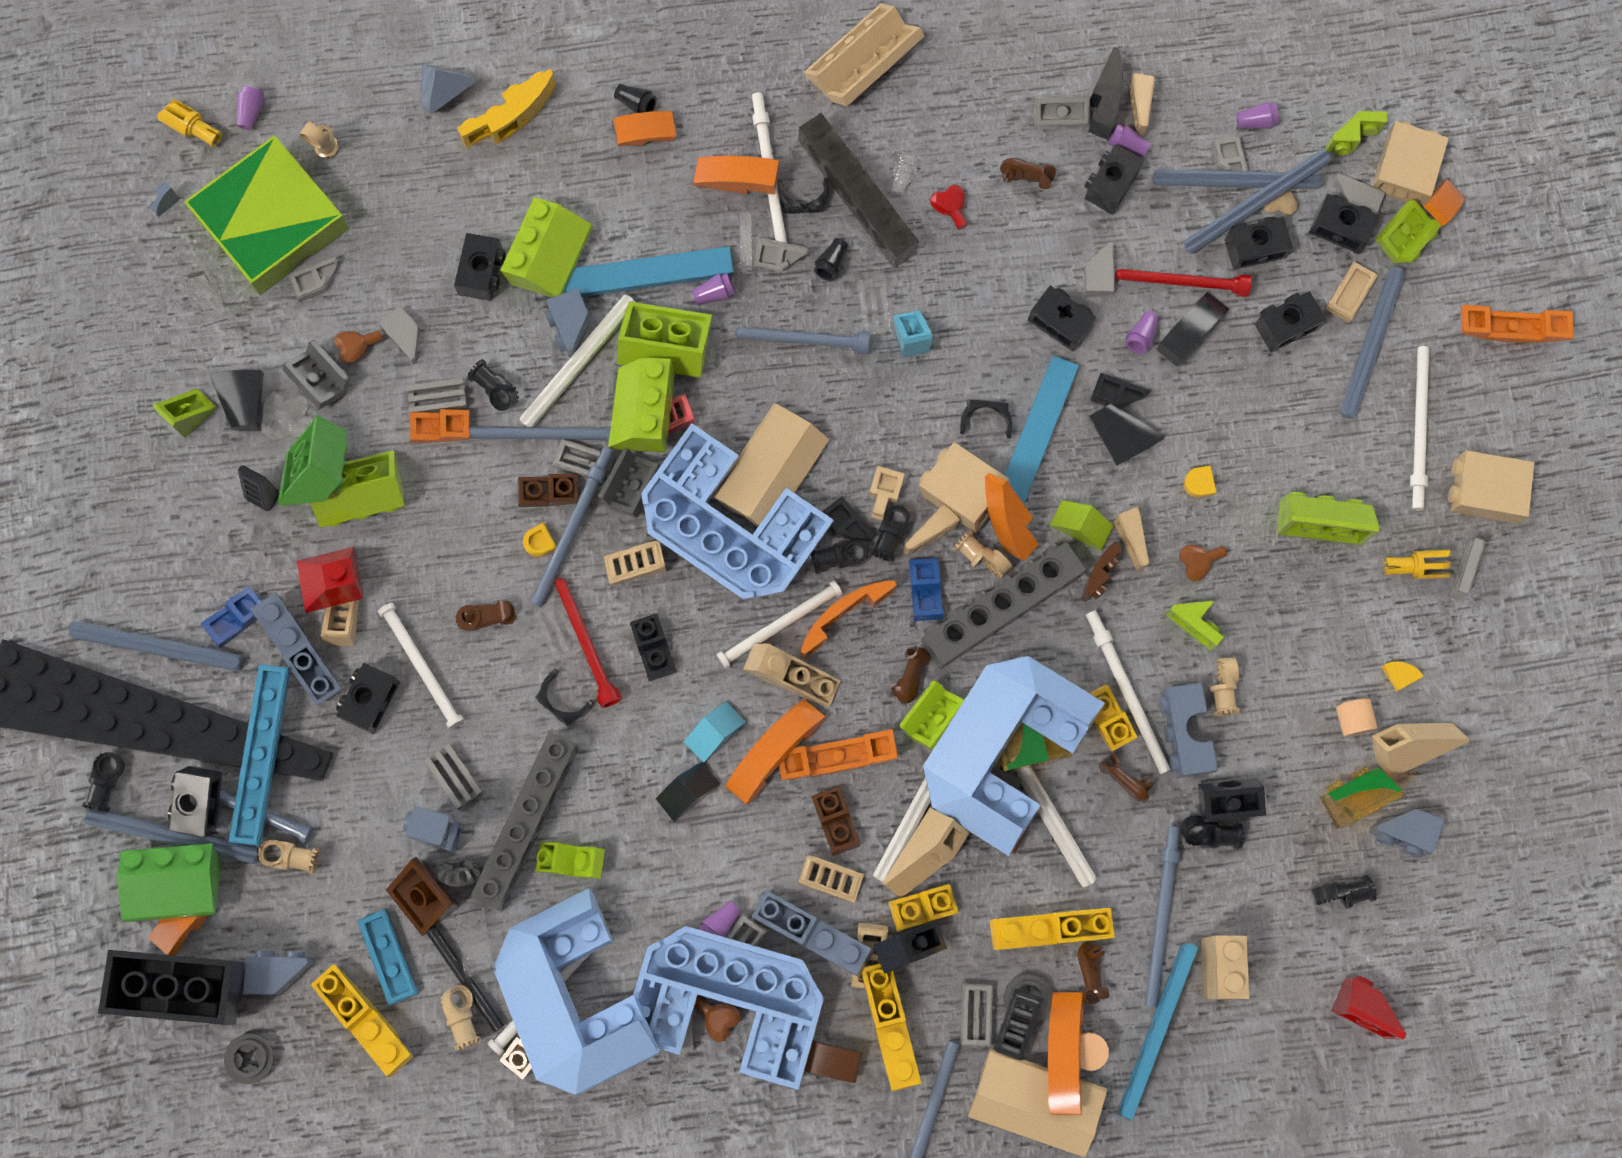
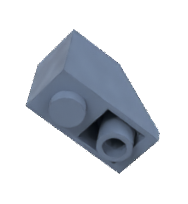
[544,288,591,359]
[1368,809,1445,858]
[243,951,314,995]

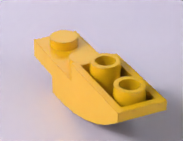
[457,69,556,148]
[990,908,1115,951]
[311,964,414,1078]
[862,964,922,1092]

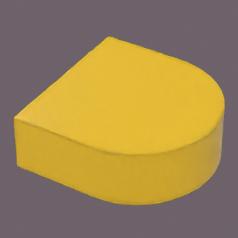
[1183,465,1217,498]
[523,523,556,558]

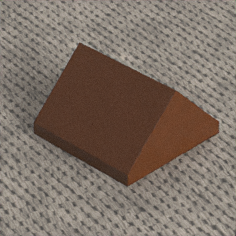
[386,857,460,936]

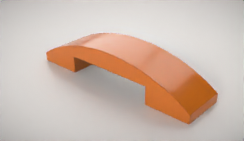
[1461,305,1574,343]
[801,580,897,660]
[725,699,826,806]
[779,729,898,781]
[1048,992,1084,1115]

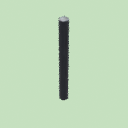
[426,926,504,1033]

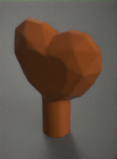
[334,330,383,363]
[1179,545,1227,582]
[694,995,741,1042]

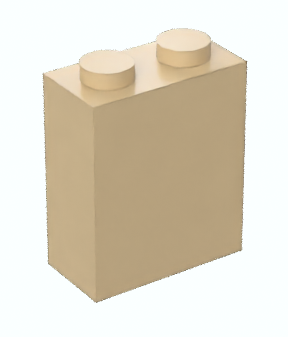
[1371,121,1449,207]
[919,442,1010,533]
[1448,450,1534,524]
[1201,936,1249,1000]

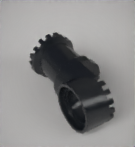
[467,359,519,411]
[870,505,910,563]
[811,539,868,574]
[82,752,125,812]
[1180,815,1245,849]
[1311,875,1377,909]

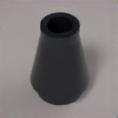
[614,83,657,113]
[814,238,848,281]

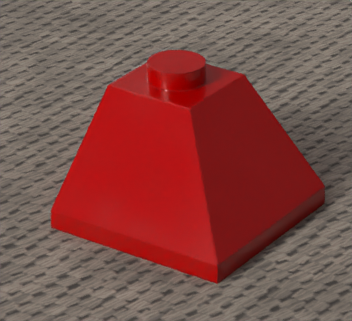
[297,547,364,613]
[1331,975,1406,1040]

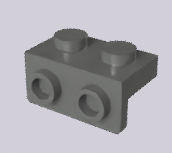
[282,340,349,410]
[598,448,660,519]

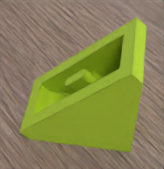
[153,388,216,438]
[1049,500,1113,552]

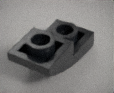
[629,613,677,682]

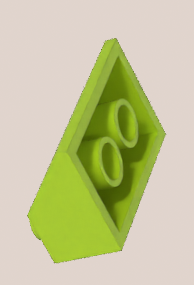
[500,197,593,298]
[617,301,712,378]
[608,358,675,452]
[311,450,405,528]
[1277,492,1379,545]

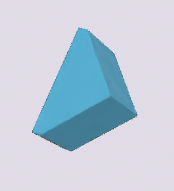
[893,310,932,358]
[684,702,746,763]

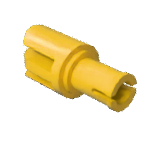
[157,98,222,147]
[1384,550,1451,579]

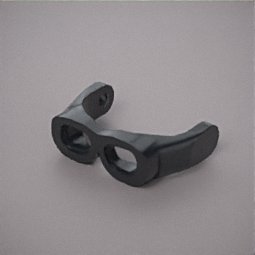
[778,178,829,214]
[960,400,1012,439]
[535,668,595,726]

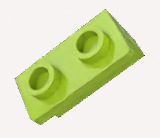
[1375,199,1441,264]
[900,680,964,751]

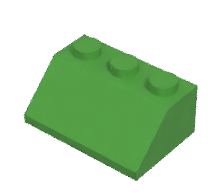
[278,414,348,506]
[117,843,222,923]

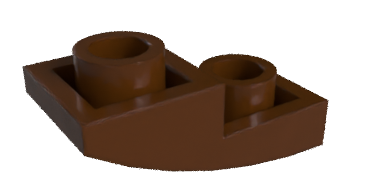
[517,474,578,507]
[1082,541,1122,602]
[811,786,860,856]
[804,1040,863,1083]

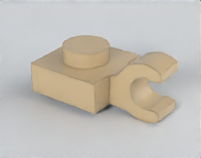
[869,466,905,521]

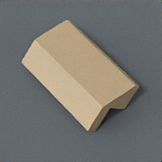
[803,3,925,106]
[712,404,829,527]
[968,1048,1107,1158]

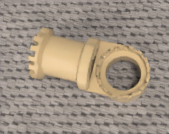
[299,121,339,159]
[953,530,1012,579]
[1210,657,1240,717]
[258,840,320,875]
[440,985,481,1051]

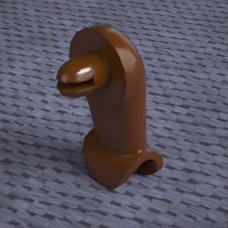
[1000,158,1056,189]
[456,600,515,631]
[890,647,931,704]
[1099,753,1154,802]
[1077,942,1110,1004]

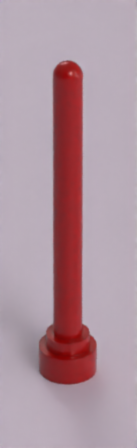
[1115,269,1252,298]
[555,578,623,708]

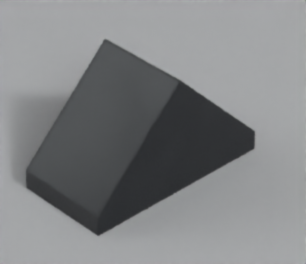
[655,762,720,822]

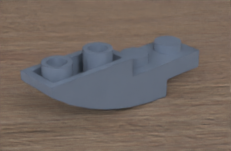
[250,592,342,706]
[752,890,874,977]

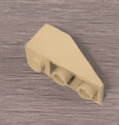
[743,643,840,707]
[1371,723,1469,778]
[882,808,969,898]

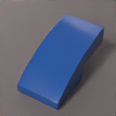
[909,558,943,621]
[201,586,261,648]

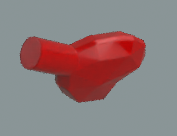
[930,184,967,230]

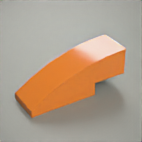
[693,156,779,195]
[985,473,1039,561]

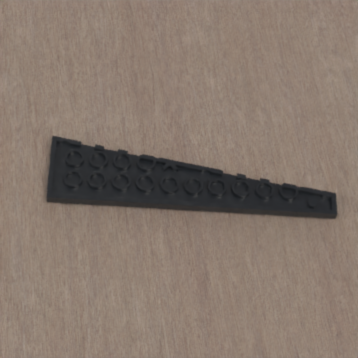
[0,639,334,781]

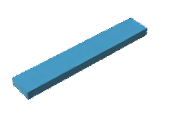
[565,246,734,297]
[1005,355,1079,504]
[228,664,291,846]
[1117,943,1198,1120]

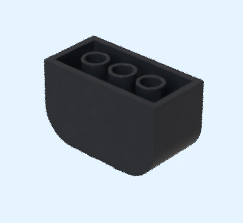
[98,950,245,1025]

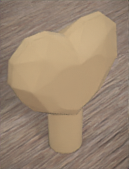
[1262,171,1298,215]

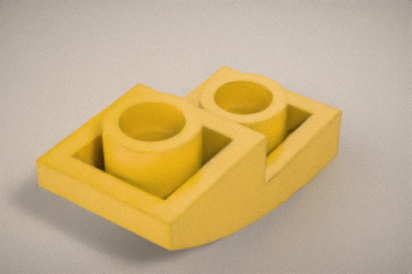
[1089,684,1138,751]
[888,884,959,931]

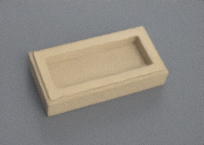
[1325,261,1378,323]

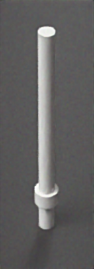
[752,92,787,243]
[1410,346,1429,511]
[1086,610,1171,774]

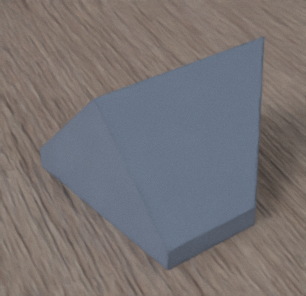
[422,64,477,113]

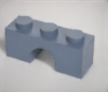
[1159,683,1218,779]
[403,806,464,853]

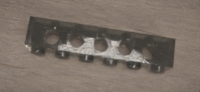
[798,113,919,268]

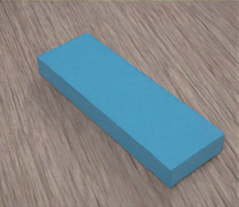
[357,909,419,1006]

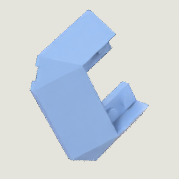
[641,423,834,600]
[923,656,1105,856]
[493,888,660,1095]
[633,926,824,1090]

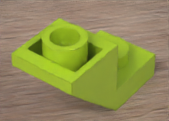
[1326,111,1387,155]
[535,842,605,879]

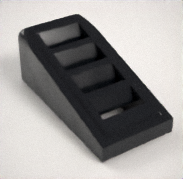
[238,465,279,511]
[994,988,1044,1060]

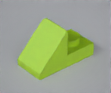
[1165,601,1224,651]

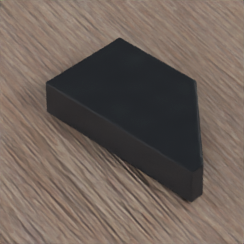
[1090,373,1150,408]
[822,496,875,541]

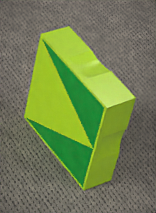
[184,135,349,295]

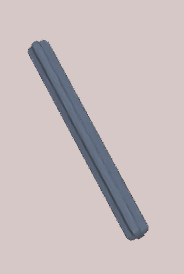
[1183,149,1331,254]
[1153,169,1321,189]
[1339,267,1405,419]
[69,621,242,671]
[84,809,259,864]

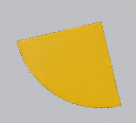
[1381,661,1424,692]

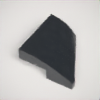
[210,370,264,431]
[1088,402,1164,466]

